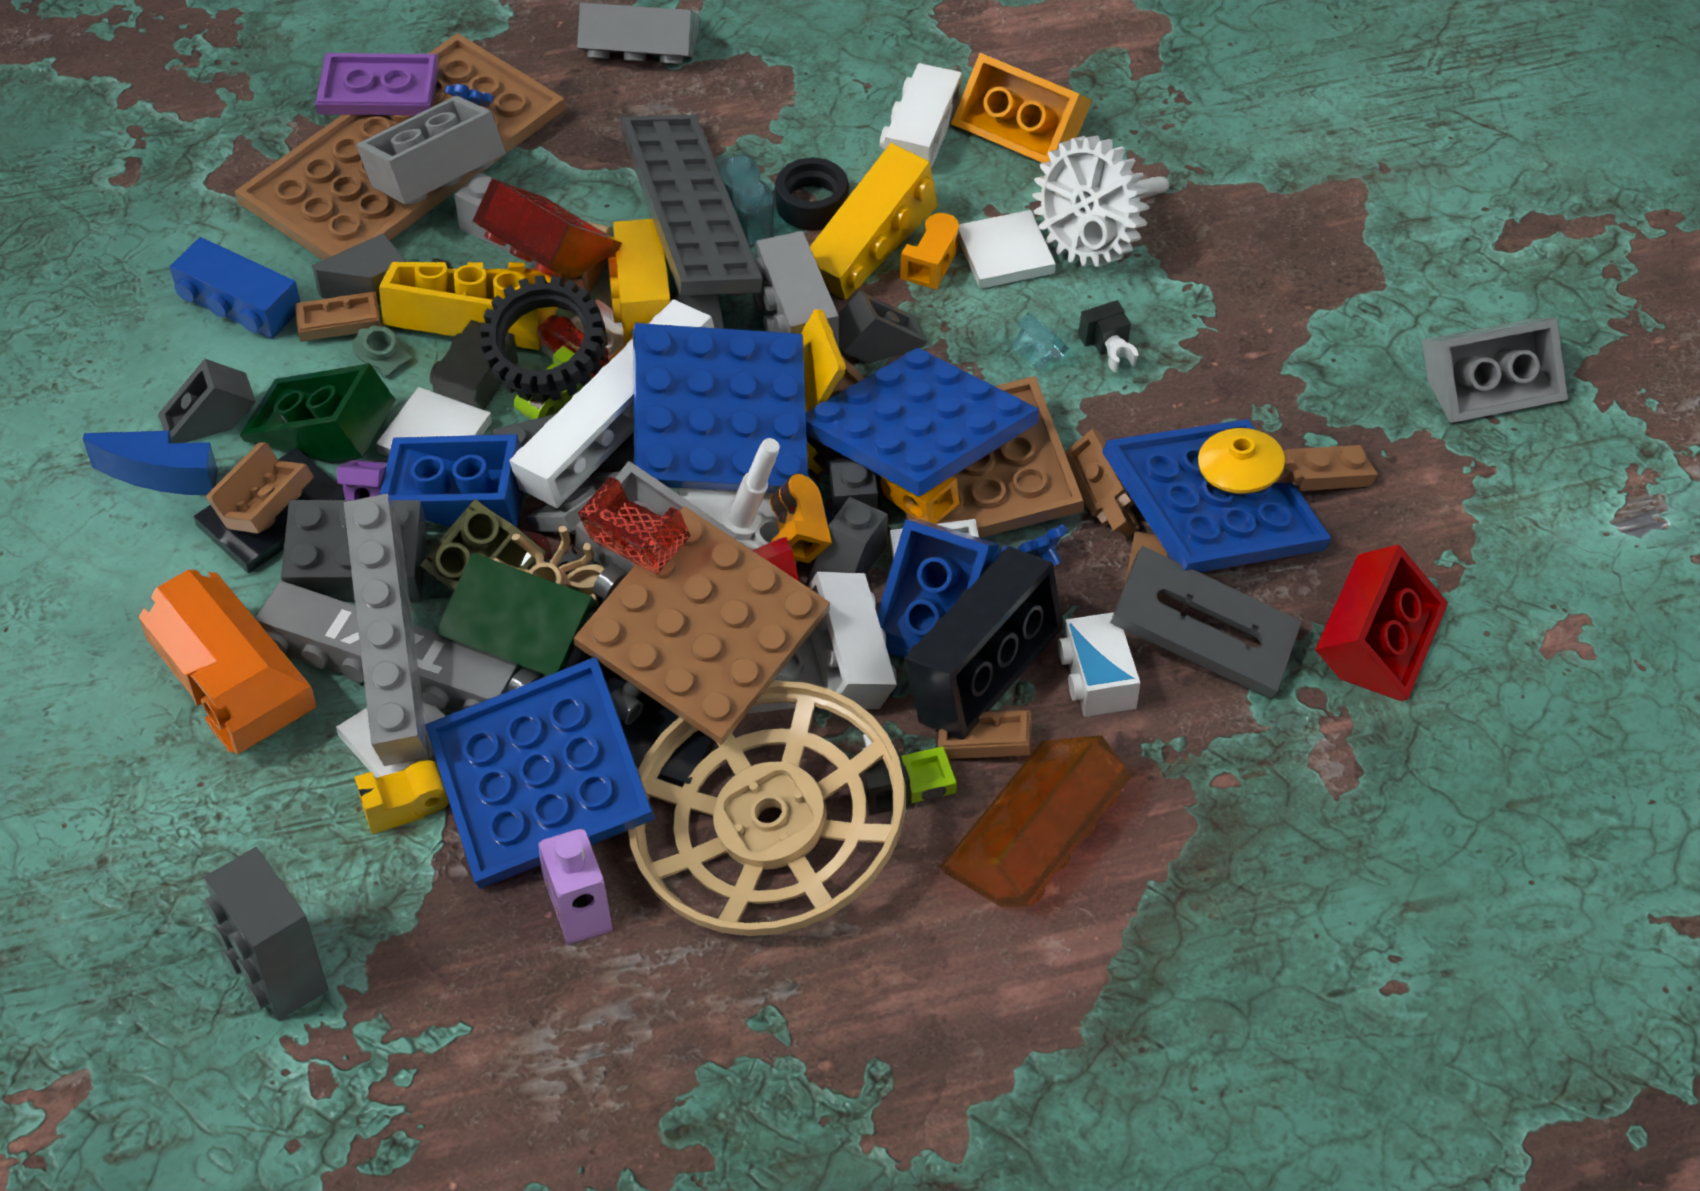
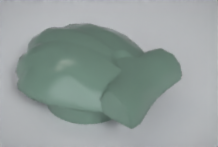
[352,325,412,377]

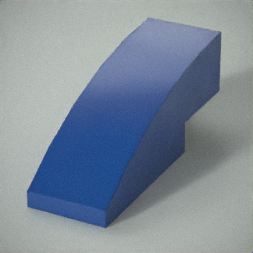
[83,431,218,495]

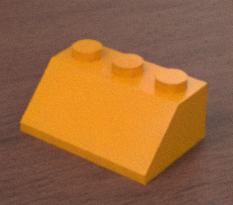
[951,53,1093,163]

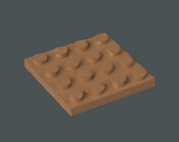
[904,376,1084,538]
[574,506,830,746]

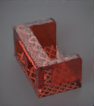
[578,476,691,575]

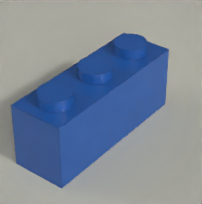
[169,237,300,339]

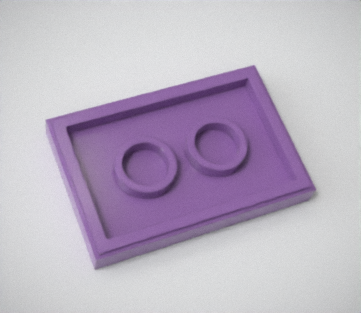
[315,53,439,115]

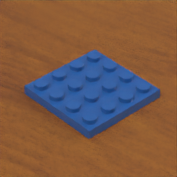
[633,323,808,493]
[806,348,1039,497]
[1102,419,1332,572]
[425,657,656,889]

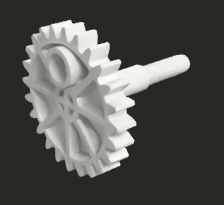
[1033,135,1169,267]
[677,438,798,564]

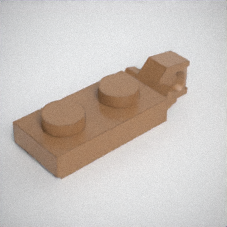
[1065,428,1140,539]
[1275,445,1378,491]

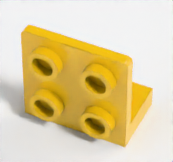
[800,309,846,412]

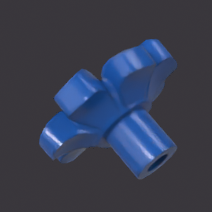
[445,83,494,107]
[1018,524,1068,566]

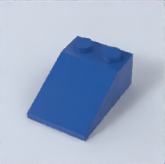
[380,434,524,528]
[877,518,1000,658]

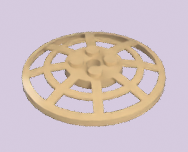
[628,681,906,936]

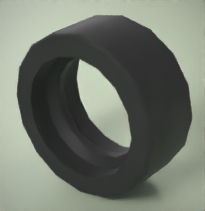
[775,157,849,230]

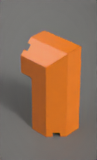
[139,569,317,754]

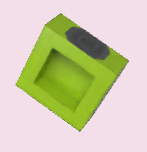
[901,746,957,803]

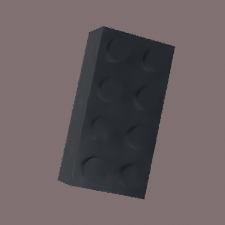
[905,546,1064,740]

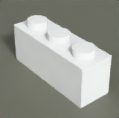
[880,63,962,168]
[808,572,897,709]

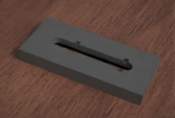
[1110,546,1302,699]

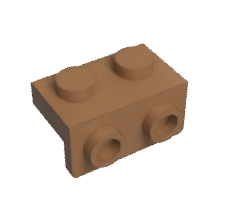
[207,442,314,533]

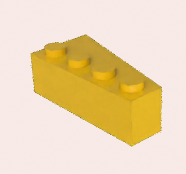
[810,143,938,300]
[606,219,670,344]
[379,262,560,350]

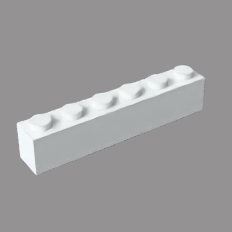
[509,299,714,508]

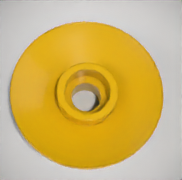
[1198,428,1285,494]

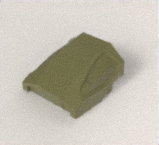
[418,499,546,593]

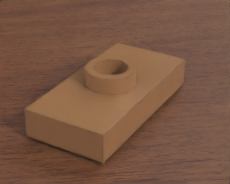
[295,291,381,342]
[938,710,1032,759]

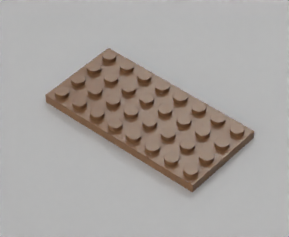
[235,33,565,260]

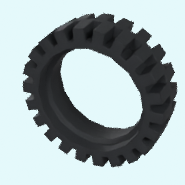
[480,275,608,402]

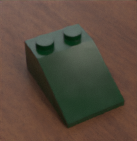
[240,363,396,462]

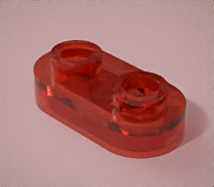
[537,315,609,378]

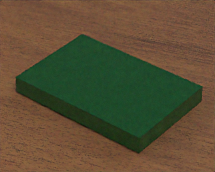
[435,552,595,677]

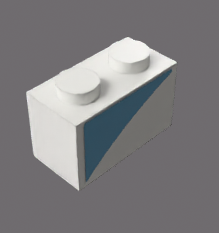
[1058,612,1140,717]

